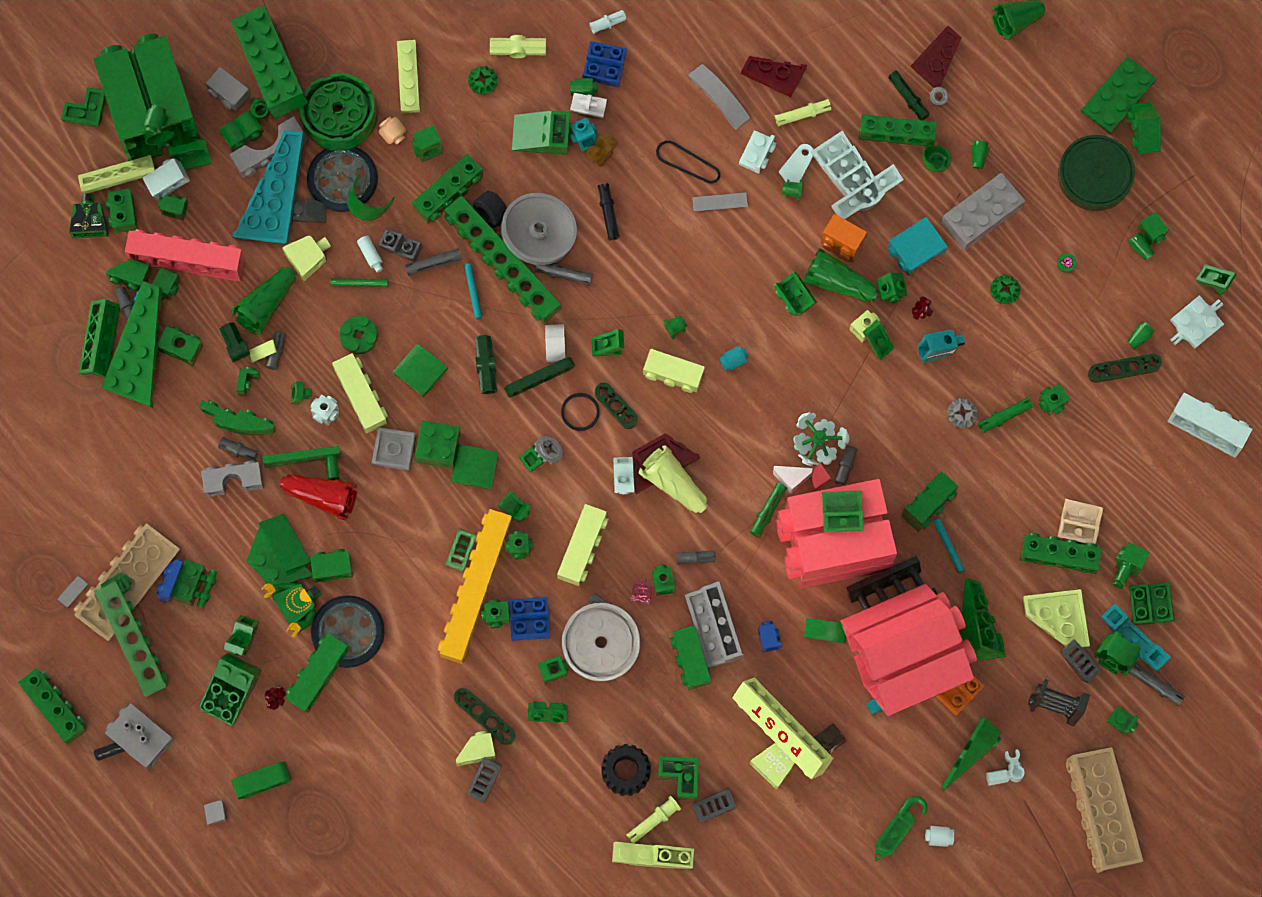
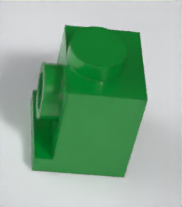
[158,195,189,220]
[652,565,675,596]
[538,655,569,685]

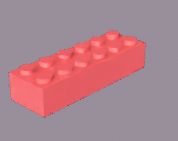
[125,229,245,282]

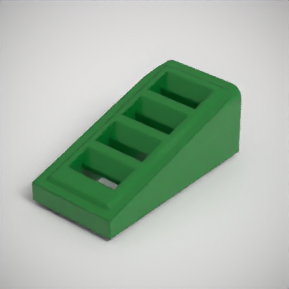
[445,528,477,572]

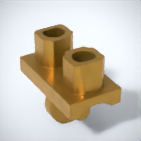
[586,134,618,167]

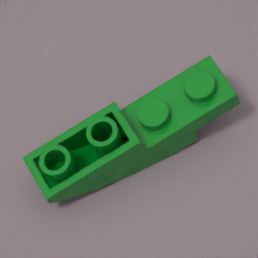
[199,400,276,435]

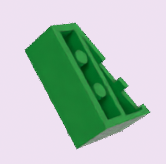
[901,471,958,532]

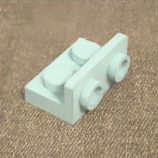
[739,130,777,174]

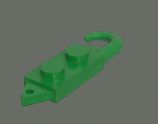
[874,796,928,861]

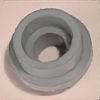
[929,87,948,105]

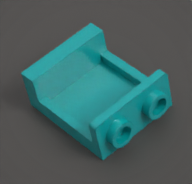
[887,217,948,276]

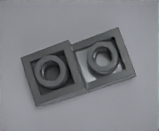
[378,229,423,262]

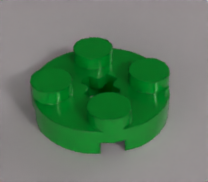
[339,316,378,355]

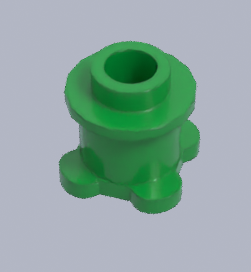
[782,179,803,201]
[663,315,687,339]

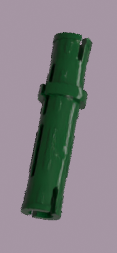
[888,70,930,121]

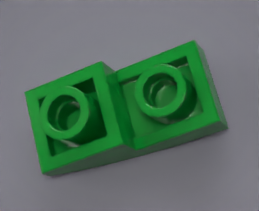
[804,618,846,643]

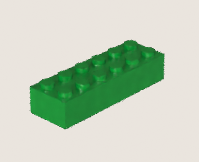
[231,5,308,119]

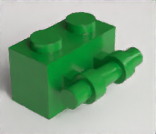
[172,560,217,608]

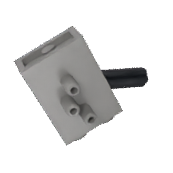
[94,703,174,771]

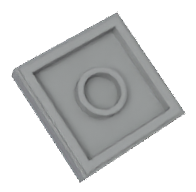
[371,427,416,471]

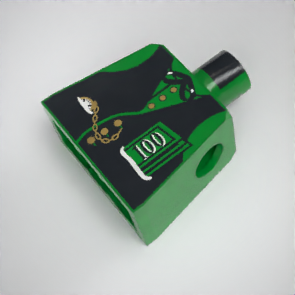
[69,193,108,239]

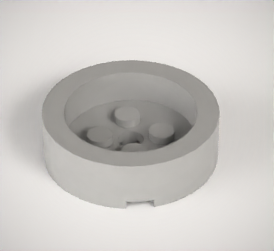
[562,603,641,681]

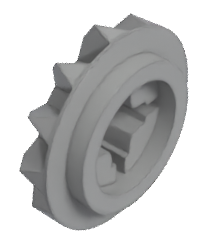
[947,398,978,428]
[534,436,563,465]

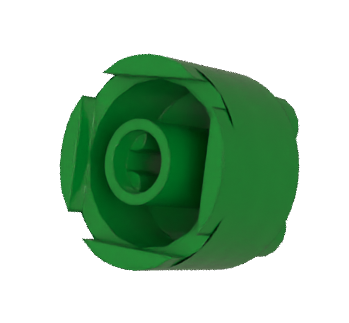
[1094,631,1141,676]

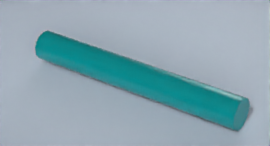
[464,263,482,319]
[933,518,965,573]

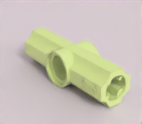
[490,35,546,58]

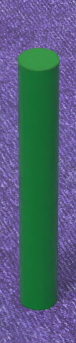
[331,278,388,287]

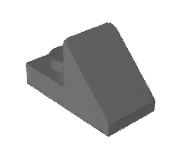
[292,198,327,223]

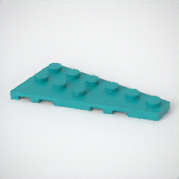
[232,130,305,245]

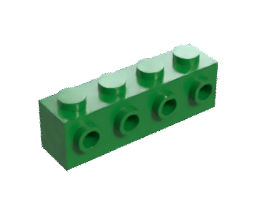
[412,153,483,224]
[1020,533,1102,574]
[286,633,351,713]
[18,668,86,745]

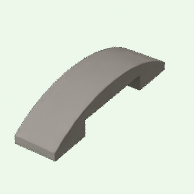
[688,64,750,130]

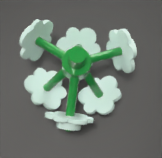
[793,412,849,467]

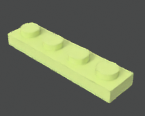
[397,40,420,114]

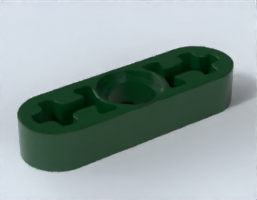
[595,383,637,429]

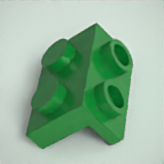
[168,139,211,170]
[773,272,817,316]

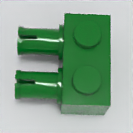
[1112,542,1150,589]

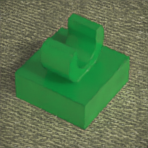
[291,381,312,405]

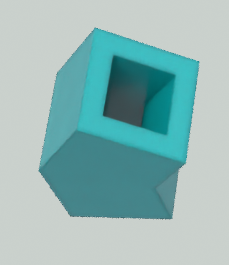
[866,699,884,716]

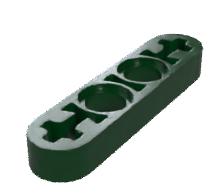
[1088,354,1162,383]
[504,357,575,398]
[454,688,515,745]

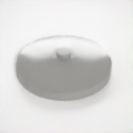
[501,193,577,265]

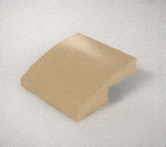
[1057,499,1103,544]

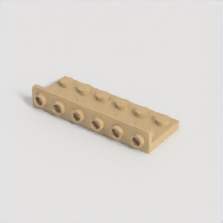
[73,523,180,641]
[1066,747,1143,873]

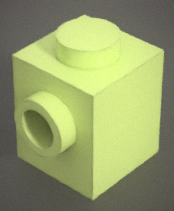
[849,310,880,343]

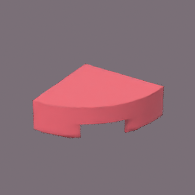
[812,463,831,490]

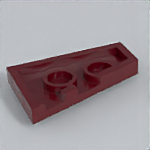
[911,26,961,88]
[741,56,807,97]

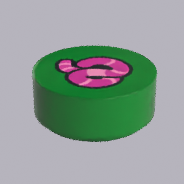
[1057,253,1077,273]

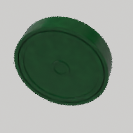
[1058,135,1135,211]

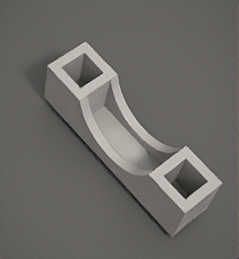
[229,116,307,178]

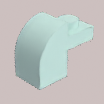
[613,457,634,494]

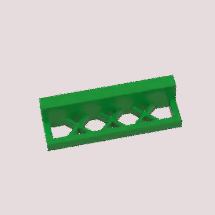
[78,299,120,378]

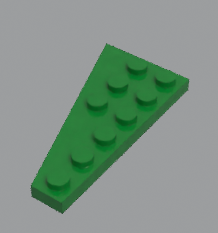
[101,281,162,408]

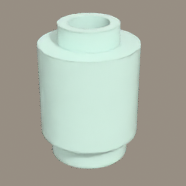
[925,826,954,847]

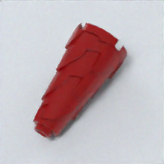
[280,474,357,520]

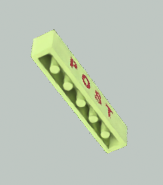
[732,677,834,779]

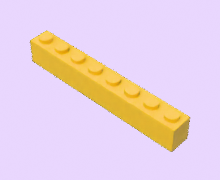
[438,509,512,664]

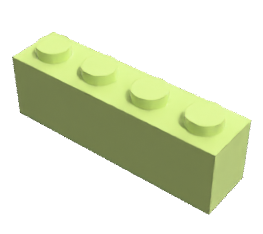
[332,353,388,434]
[557,504,609,586]

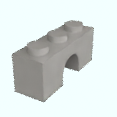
[201,460,263,497]

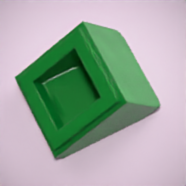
[519,445,547,472]

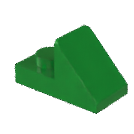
[1196,264,1236,296]
[592,329,624,357]

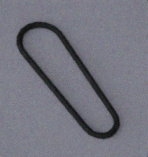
[656,140,720,184]

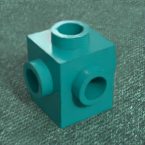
[569,117,598,152]

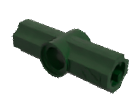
[474,335,497,395]

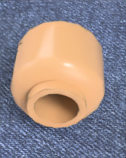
[379,117,406,145]

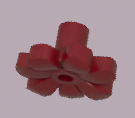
[912,296,933,320]
[264,686,286,710]

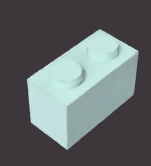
[143,158,190,200]

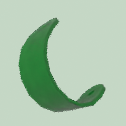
[347,174,395,221]

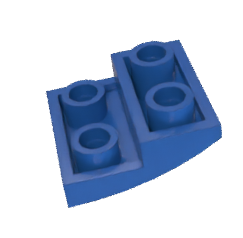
[582,41,627,87]
[157,559,184,602]
[509,597,550,641]

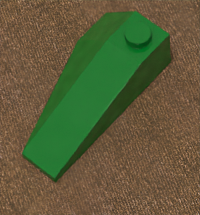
[940,717,1001,791]

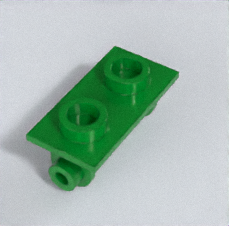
[528,701,568,723]

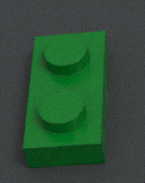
[863,320,894,360]

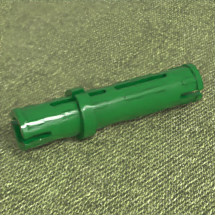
[978,397,1033,434]
[749,482,787,538]

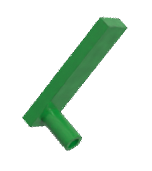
[262,446,341,480]

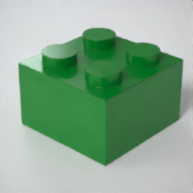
[415,421,461,469]

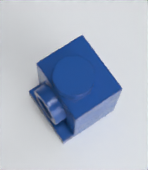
[758,621,782,652]

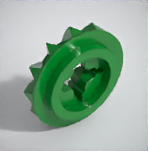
[468,66,498,95]
[990,274,1021,304]

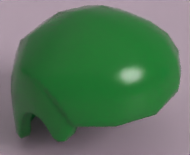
[922,144,951,172]

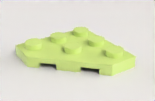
[1023,589,1090,649]

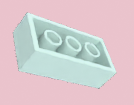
[1167,393,1252,458]

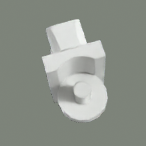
[570,93,607,118]

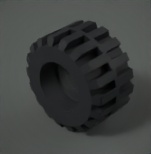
[601,744,651,796]

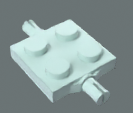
[1170,295,1224,349]

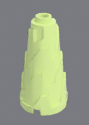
[639,445,708,513]

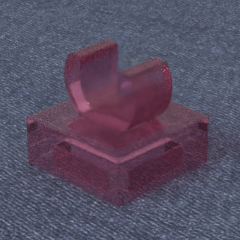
[631,578,653,604]

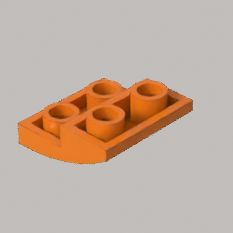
[935,675,985,716]

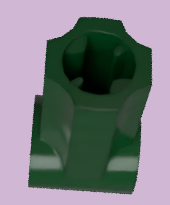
[219,322,250,363]

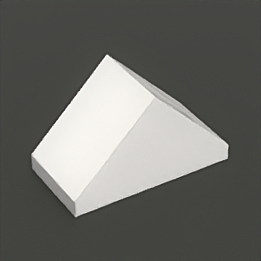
[545,324,565,363]
[773,466,812,494]

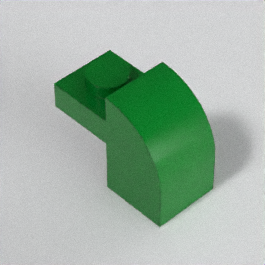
[224,615,259,655]

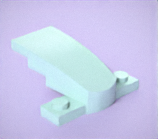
[811,131,904,219]

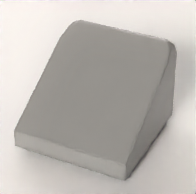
[204,800,227,825]

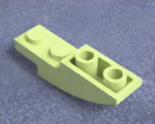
[612,842,694,869]

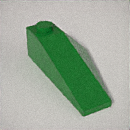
[960,578,1006,661]

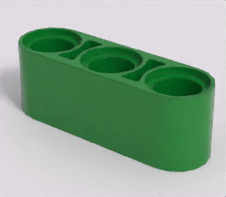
[232,761,292,800]

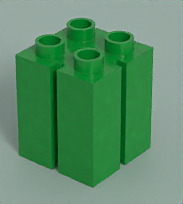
[93,33,201,161]

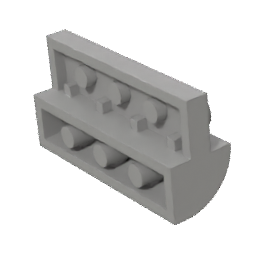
[685,581,744,669]

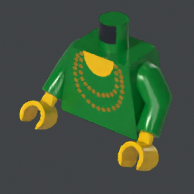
[261,583,322,638]

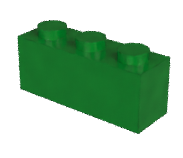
[669,625,711,691]

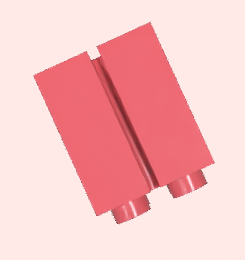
[776,479,897,589]
[840,584,977,716]

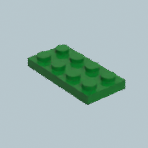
[1081,56,1157,135]

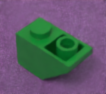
[106,259,152,291]

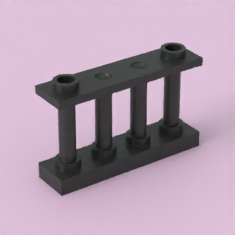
[846,556,937,610]
[1028,679,1091,726]

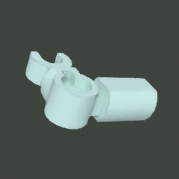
[986,749,1025,786]

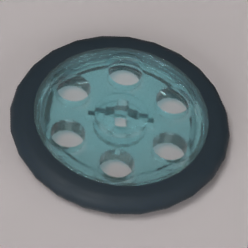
[307,147,378,212]
[311,595,385,668]

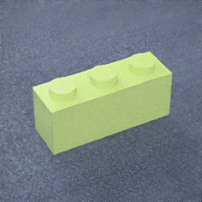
[643,349,705,393]

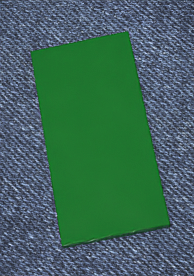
[258,514,311,572]

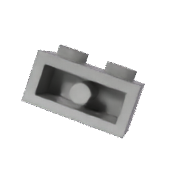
[205,67,251,112]

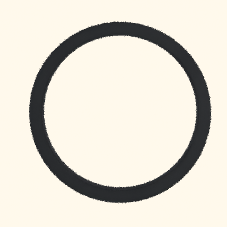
[561,393,599,431]

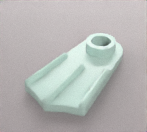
[779,144,813,183]

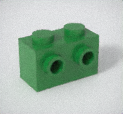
[105,189,137,233]

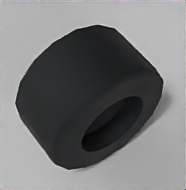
[473,190,507,228]

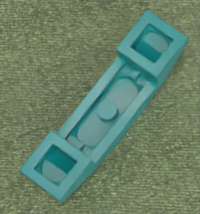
[1101,604,1171,671]

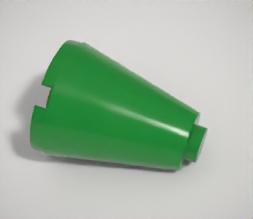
[992,0,1045,40]

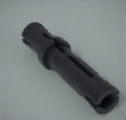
[597,183,620,241]

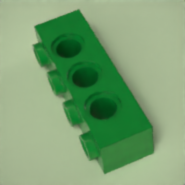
[859,114,937,147]

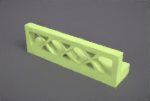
[78,155,155,194]

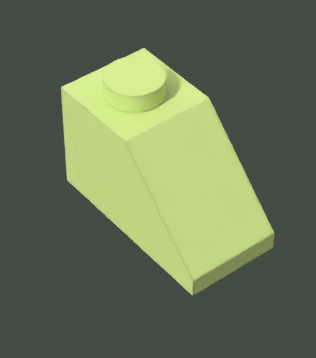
[456,731,496,766]

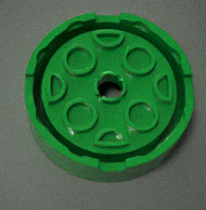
[300,73,377,150]

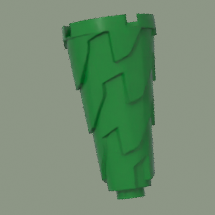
[803,248,879,302]
[230,267,296,336]

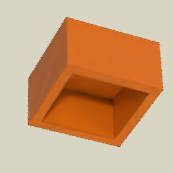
[821,214,867,262]

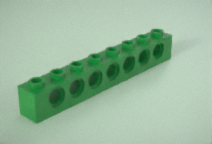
[444,195,561,323]

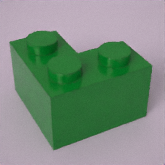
[1127,102,1161,154]
[658,756,699,801]

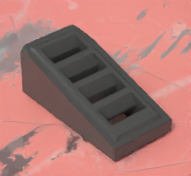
[1060,639,1101,683]
[467,757,502,803]
[692,789,736,824]

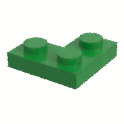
[61,87,106,127]

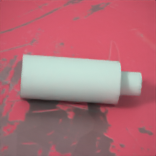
[357,235,383,273]

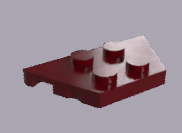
[632,433,700,494]

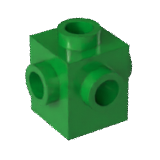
[877,273,908,303]
[1038,384,1070,416]
[505,531,533,560]
[481,599,510,629]

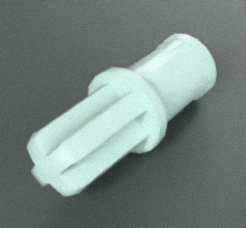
[589,10,626,34]

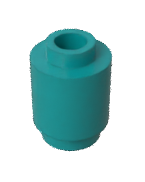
[719,346,749,371]

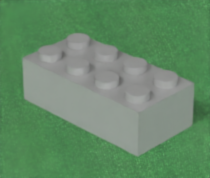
[941,172,1025,251]

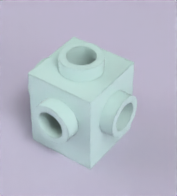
[311,394,339,426]

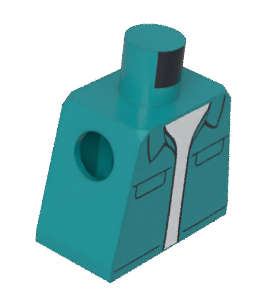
[917,330,965,363]

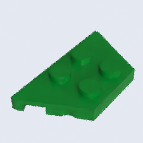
[246,526,313,585]

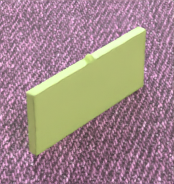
[249,339,277,363]

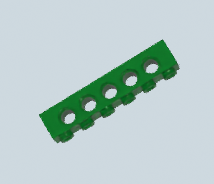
[94,581,169,697]

